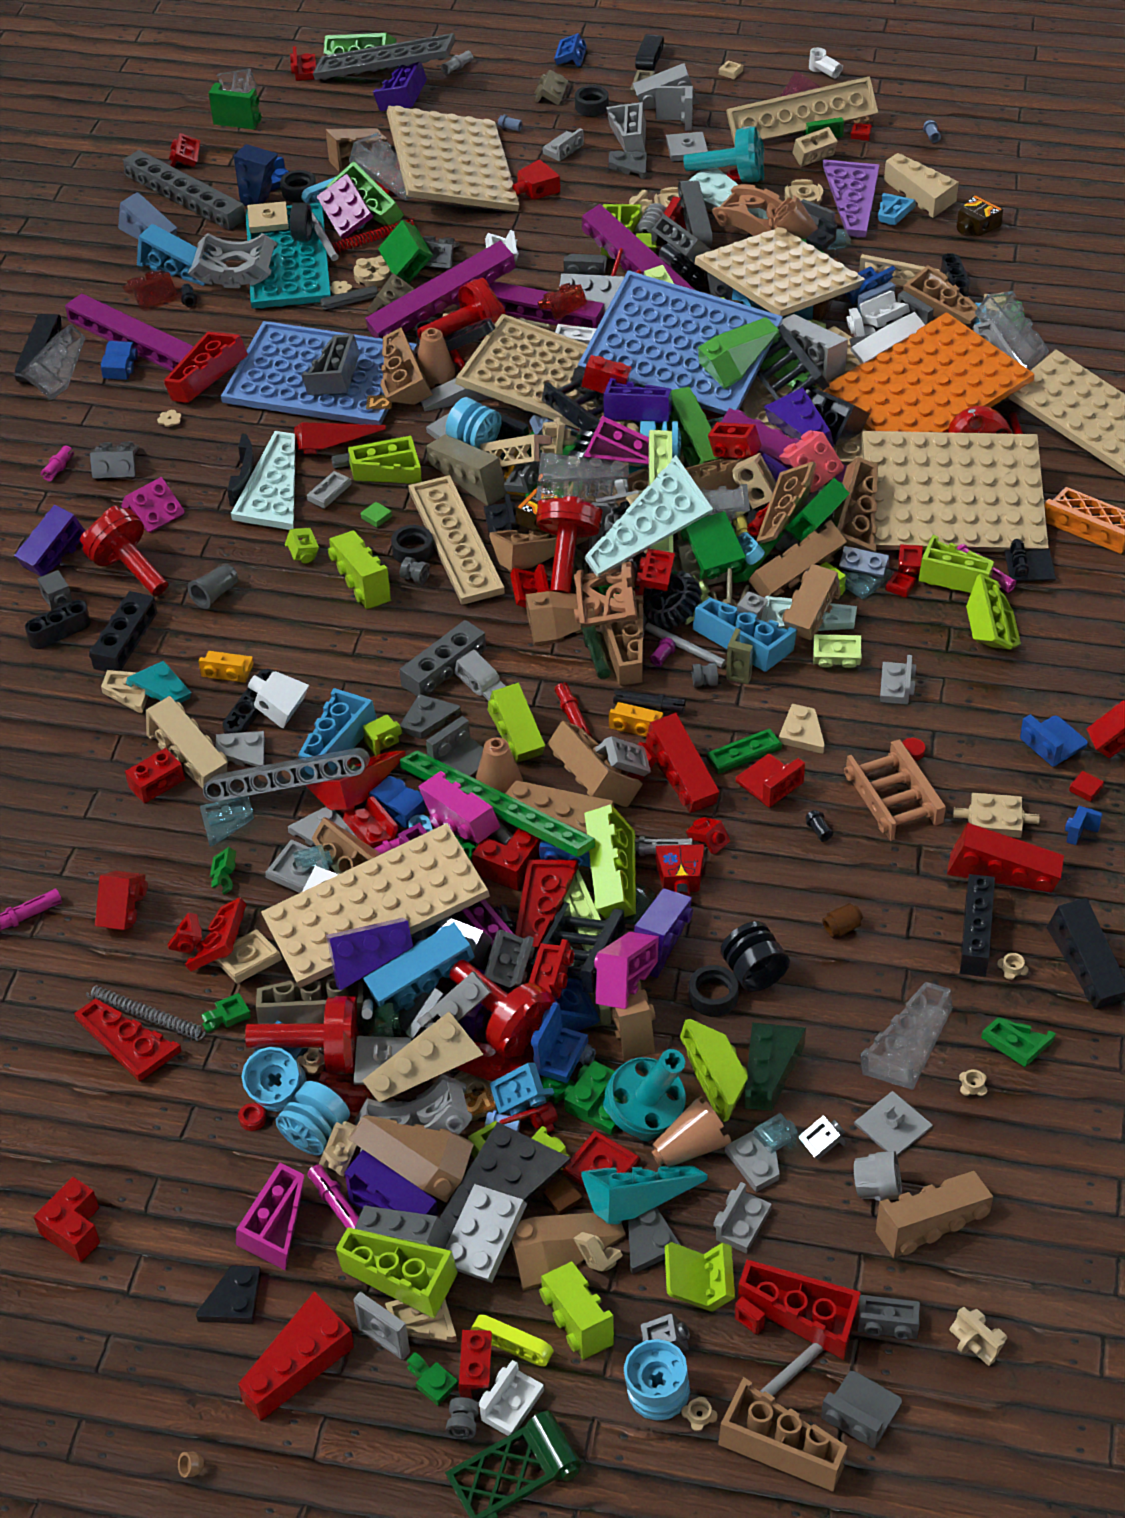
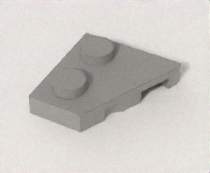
[216,731,265,767]
[725,1122,780,1192]

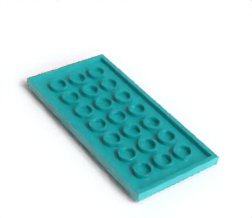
[246,203,331,309]

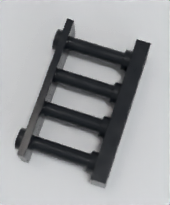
[757,324,830,401]
[542,366,604,432]
[528,902,626,993]

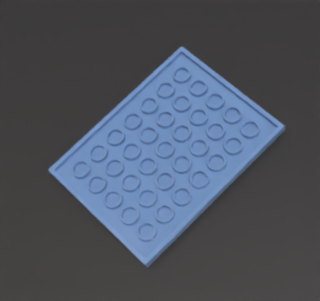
[578,270,783,415]
[221,321,417,425]

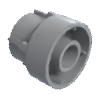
[854,1151,902,1201]

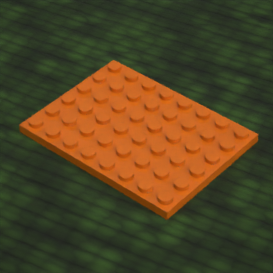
[820,312,1035,433]

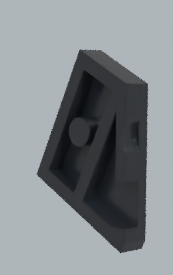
[196,1265,261,1324]

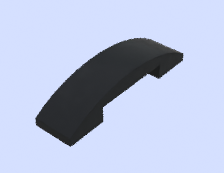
[227,433,255,506]

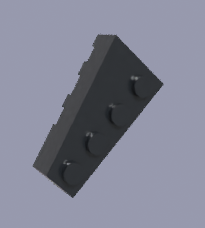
[1047,898,1125,1009]

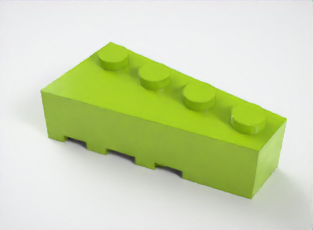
[328,530,391,610]
[335,1227,458,1319]

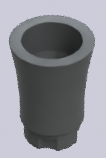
[188,564,238,609]

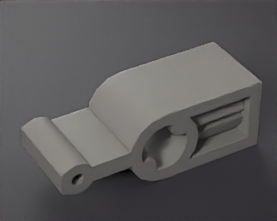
[455,649,506,701]

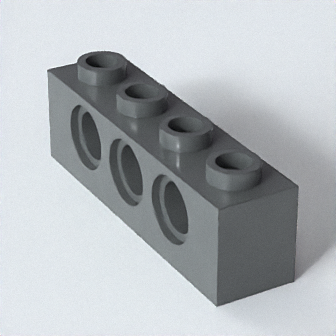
[652,214,712,263]
[399,620,486,697]

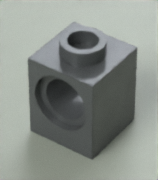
[37,570,72,610]

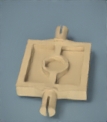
[953,793,1040,838]

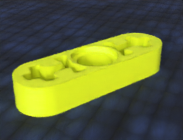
[471,1315,554,1366]

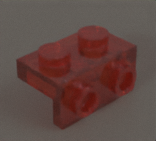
[537,283,588,320]
[319,1071,373,1112]

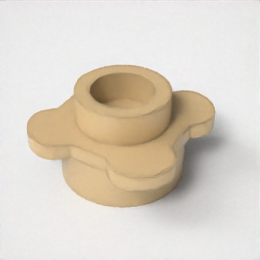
[997,953,1029,980]
[297,1048,325,1075]
[959,1069,987,1096]
[681,1397,717,1431]

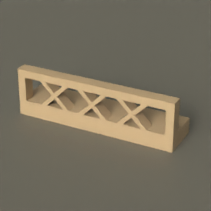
[859,254,940,286]
[480,434,551,467]

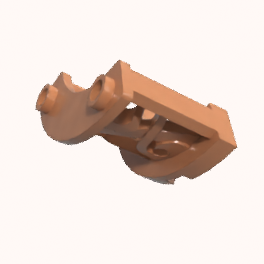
[712,184,782,236]
[574,561,638,628]

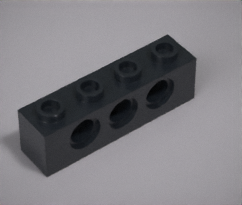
[89,591,158,672]
[959,874,995,977]

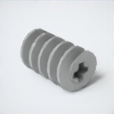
[635,203,667,242]

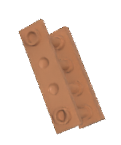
[844,739,946,841]

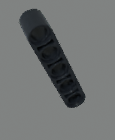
[15,313,62,383]

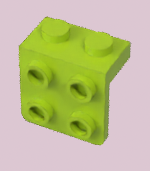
[665,1242,735,1312]

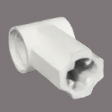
[809,47,843,79]

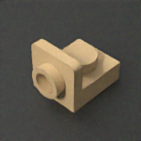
[573,1232,623,1271]

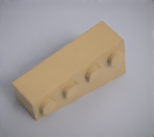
[884,153,959,218]
[146,696,228,789]
[362,1011,483,1102]

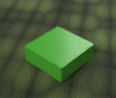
[361,502,392,528]

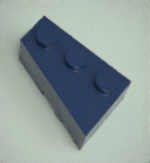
[233,144,278,207]

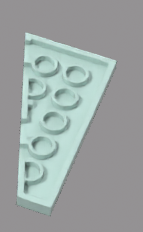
[688,168,768,219]
[231,431,296,530]
[585,455,713,577]

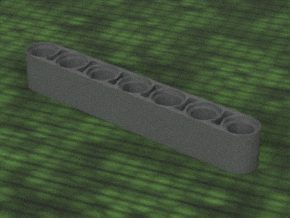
[203,748,370,802]

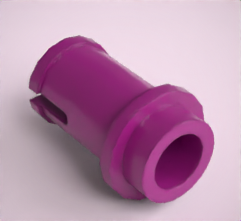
[649,638,676,667]

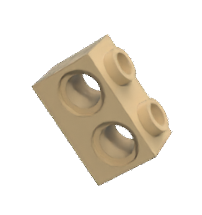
[793,127,838,167]
[732,453,776,509]

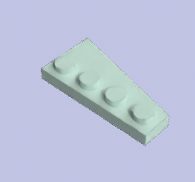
[761,596,857,631]

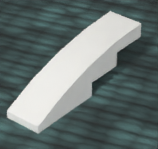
[850,312,925,364]

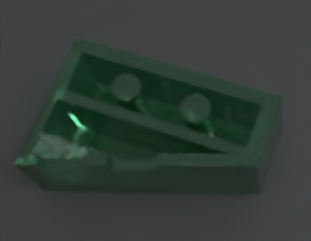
[744,1022,806,1111]

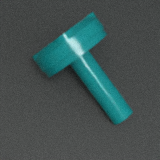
[684,126,764,183]
[603,1049,686,1141]

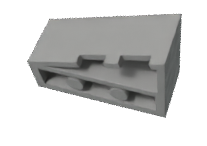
[633,63,699,110]
[606,102,646,152]

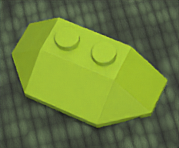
[966,573,1021,649]
[680,1019,748,1122]

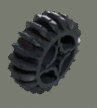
[643,570,703,630]

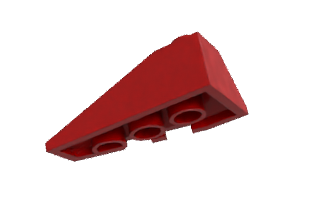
[294,422,386,454]
[306,751,406,813]

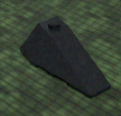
[792,380,870,446]

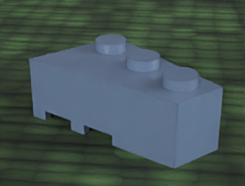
[118,192,177,239]

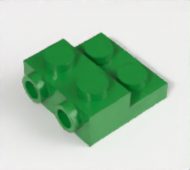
[563,1061,623,1136]

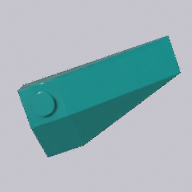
[582,1166,708,1225]

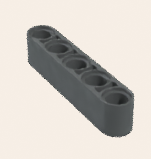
[678,180,712,247]

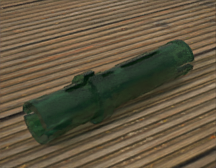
[580,625,612,679]

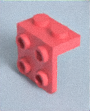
[779,430,844,493]

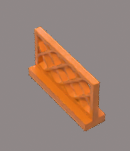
[1044,487,1125,554]

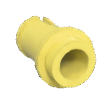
[733,515,752,537]

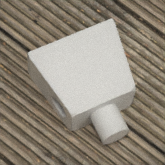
[248,671,309,728]

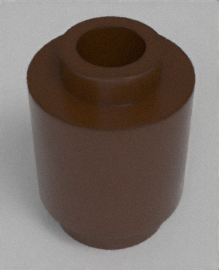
[822,903,863,937]

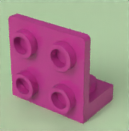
[121,477,185,533]

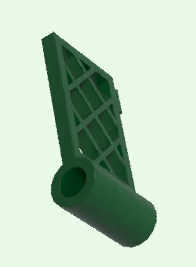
[445,1411,582,1518]

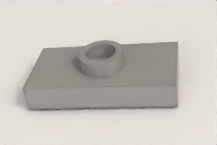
[307,471,351,509]

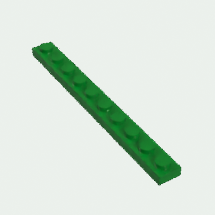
[400,750,595,858]

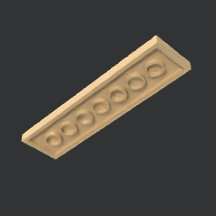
[726,76,878,146]
[408,475,505,605]

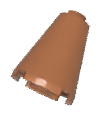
[769,195,818,239]
[417,328,455,387]
[475,737,523,793]
[651,1096,731,1167]

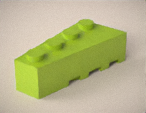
[584,804,636,919]

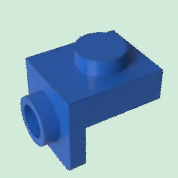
[1064,806,1103,845]

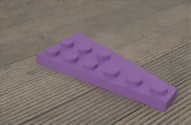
[823,159,879,238]

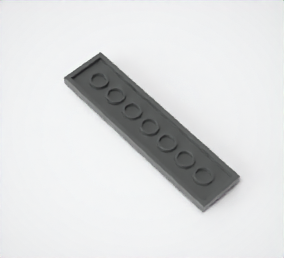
[313,33,456,80]

